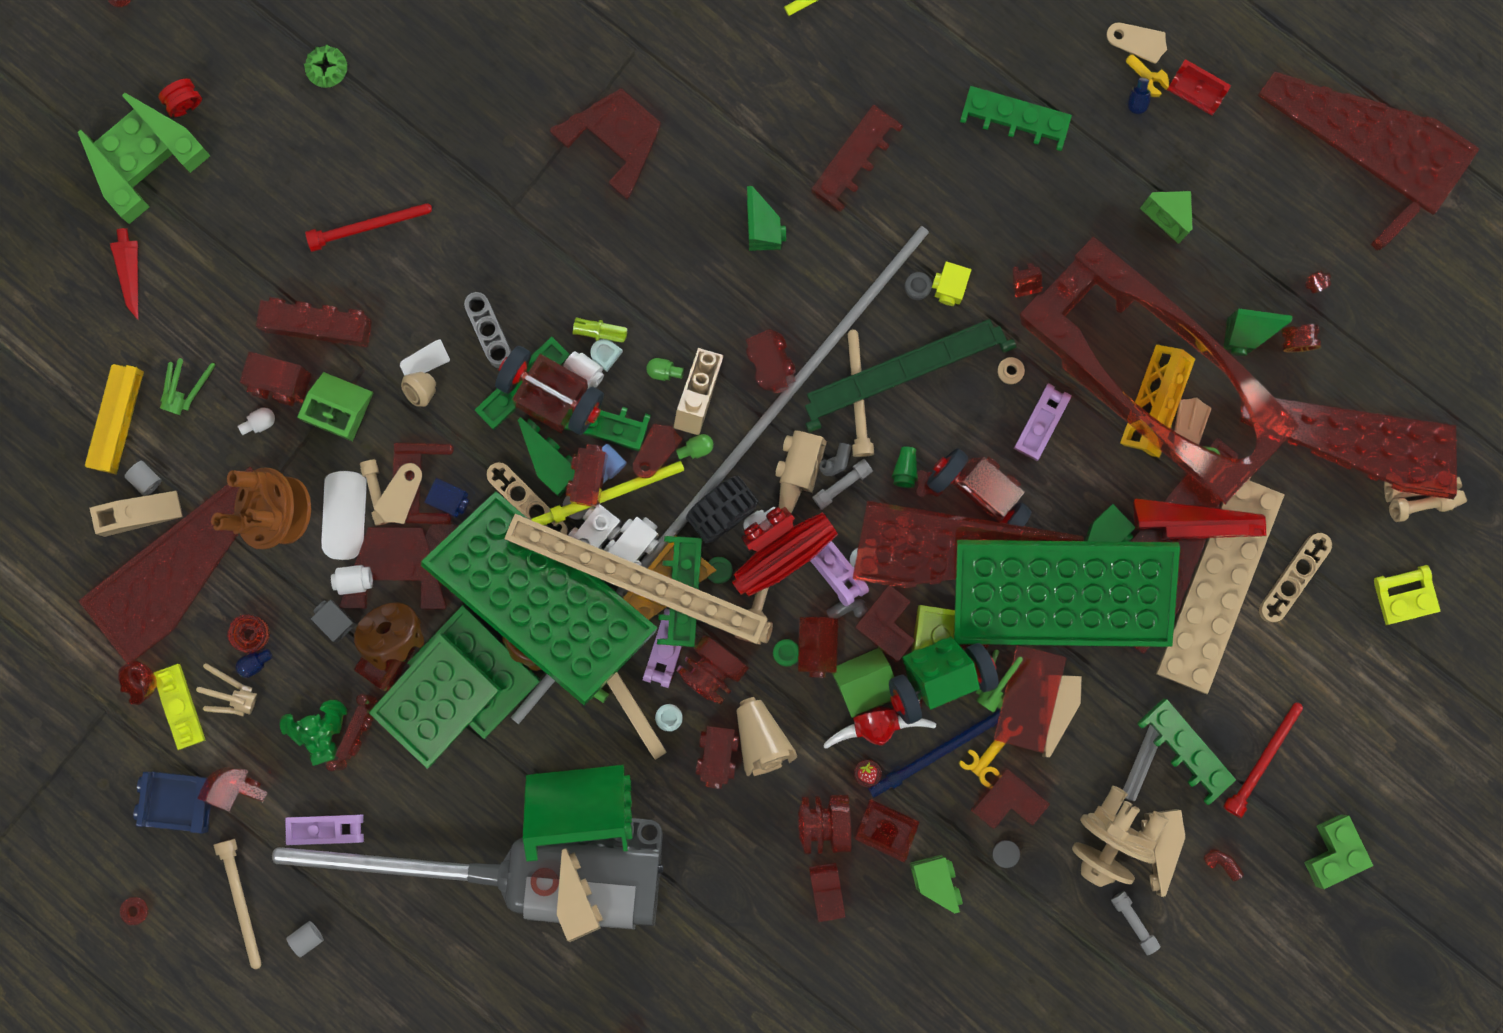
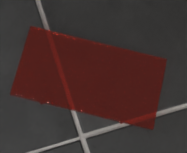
[994,645,1067,753]

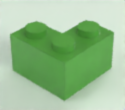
[1304,814,1373,889]

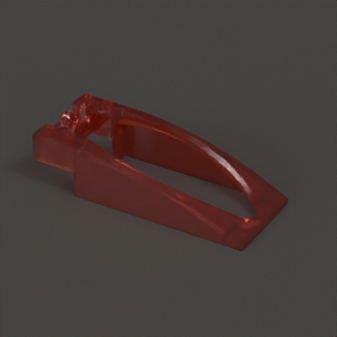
[1020,237,1299,505]

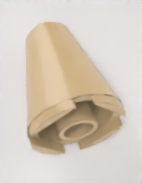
[737,697,797,776]

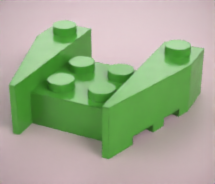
[78,93,210,224]

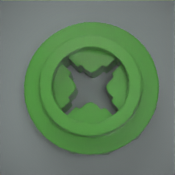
[304,45,347,88]

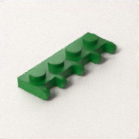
[960,86,1072,151]
[537,385,651,451]
[657,536,702,647]
[1137,698,1236,805]

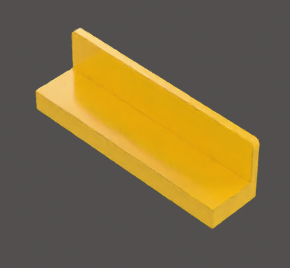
[85,364,144,475]

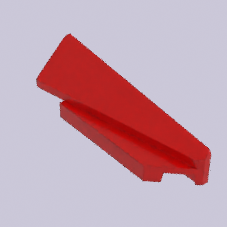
[1133,499,1267,540]

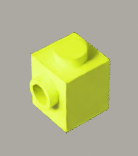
[932,262,972,306]

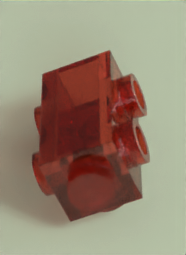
[746,329,796,393]
[566,444,608,508]
[798,617,838,678]
[696,726,739,789]

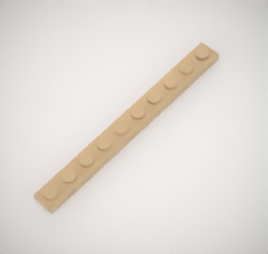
[504,514,767,644]

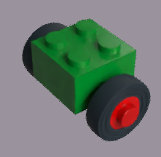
[889,636,999,724]

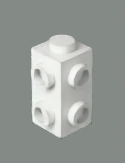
[568,504,621,550]
[604,517,659,566]

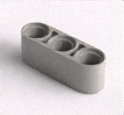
[464,292,511,368]

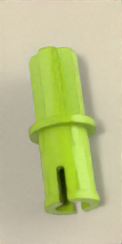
[573,317,627,342]

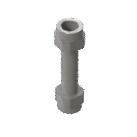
[812,459,873,510]
[1111,891,1161,956]

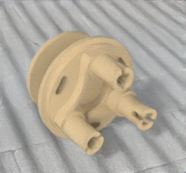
[1072,786,1169,887]

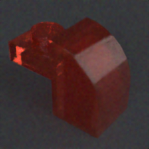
[197,767,267,812]

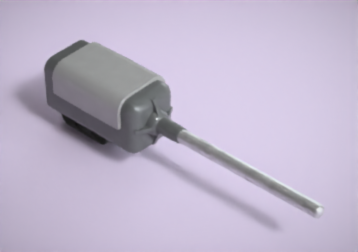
[272,818,664,929]

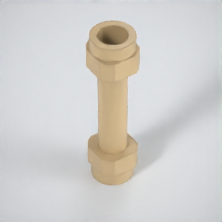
[360,459,390,526]

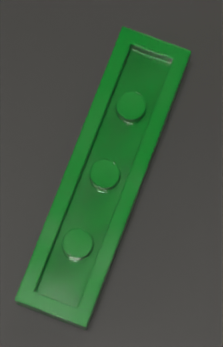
[475,337,570,430]

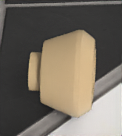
[401,372,436,407]

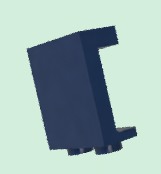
[133,771,214,833]

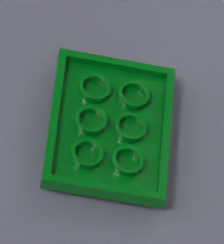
[408,605,542,739]
[369,633,501,769]

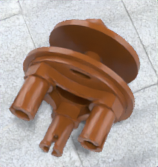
[211,468,311,549]

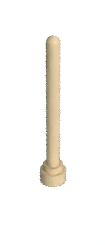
[848,330,874,457]
[214,839,261,969]

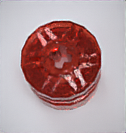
[676,634,749,705]
[798,795,851,854]

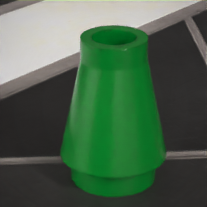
[892,447,918,488]

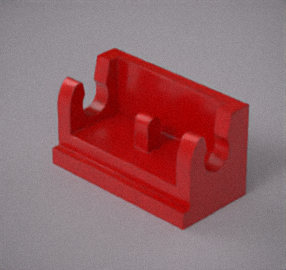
[1167,59,1231,116]

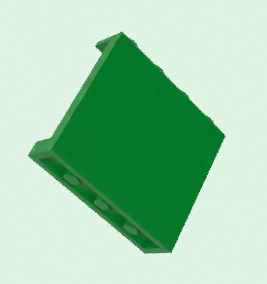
[523,765,632,862]

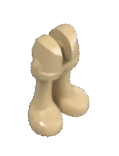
[1384,474,1467,522]

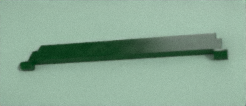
[805,319,1016,433]

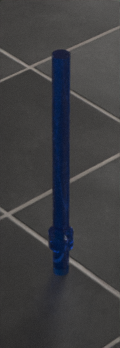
[868,706,1012,798]

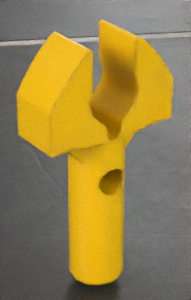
[1126,54,1169,97]

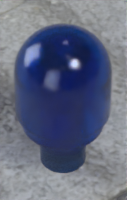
[1128,78,1151,114]
[235,649,273,678]

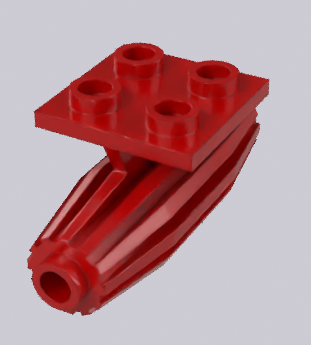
[732,507,838,596]

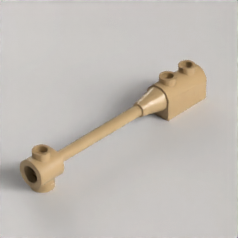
[735,431,827,645]

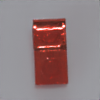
[809,862,845,922]

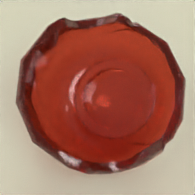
[118,661,157,705]

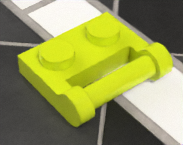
[1374,565,1440,625]

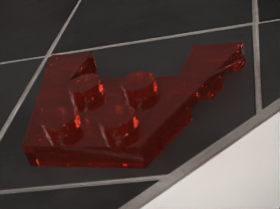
[550,88,661,200]
[340,527,447,610]

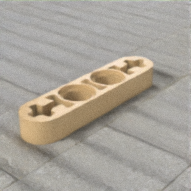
[487,462,568,535]
[1259,533,1332,623]
[607,672,667,760]

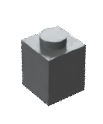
[311,600,357,643]

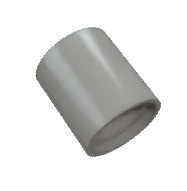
[125,461,162,496]
[286,921,324,957]

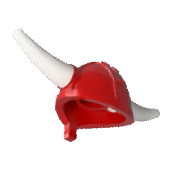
[824,706,936,749]

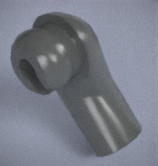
[819,443,852,476]
[826,598,868,621]

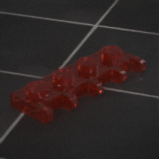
[811,105,903,211]

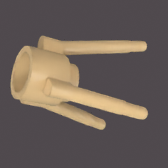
[196,663,257,716]

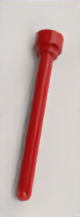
[305,203,432,252]
[1223,703,1303,818]

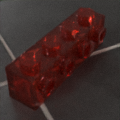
[256,297,372,347]

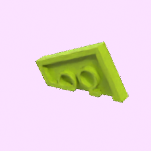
[912,605,955,652]

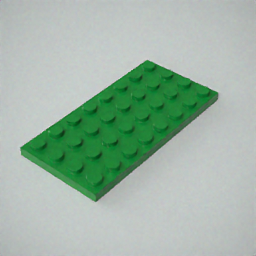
[421,492,657,705]
[954,540,1180,647]

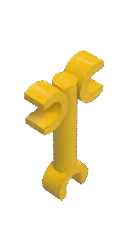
[959,716,1023,787]

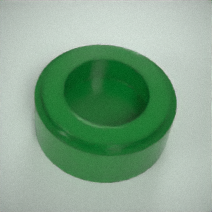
[708,557,733,584]
[773,639,800,667]

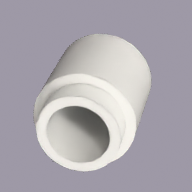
[563,351,604,389]
[331,565,373,595]

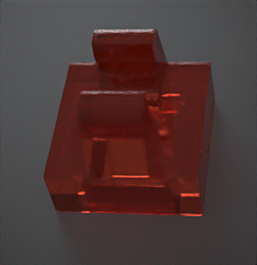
[1013,263,1042,298]

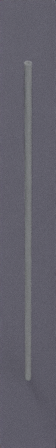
[511,226,929,724]

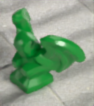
[280,700,348,766]

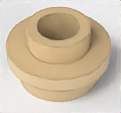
[997,357,1025,384]

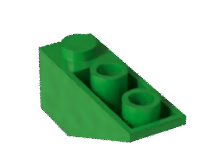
[518,417,580,498]
[1085,504,1136,542]

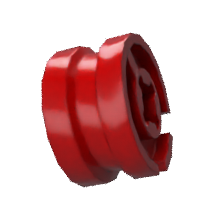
[158,78,202,117]

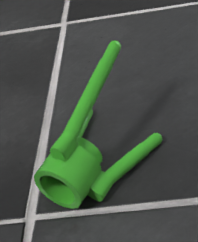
[160,358,215,415]
[976,650,1028,713]

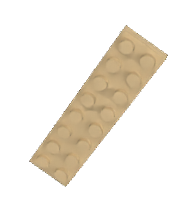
[1155,475,1284,694]

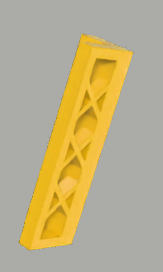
[1120,345,1195,458]

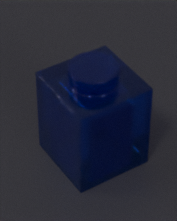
[425,478,470,518]

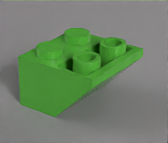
[297,372,373,442]
[910,855,963,914]

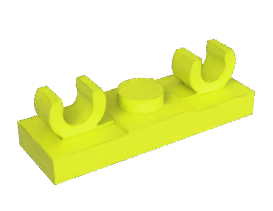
[152,664,206,750]

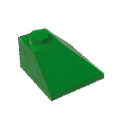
[747,186,786,251]
[1223,308,1292,356]

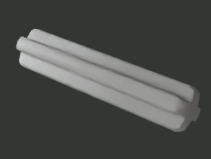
[1123,725,1159,801]

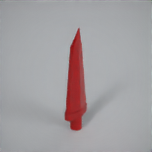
[110,228,138,319]

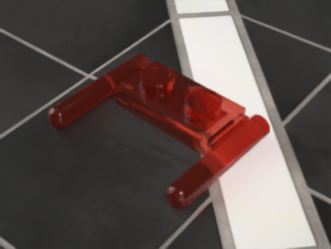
[392,443,454,524]
[326,694,376,771]

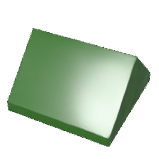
[1140,191,1192,244]
[830,648,894,718]

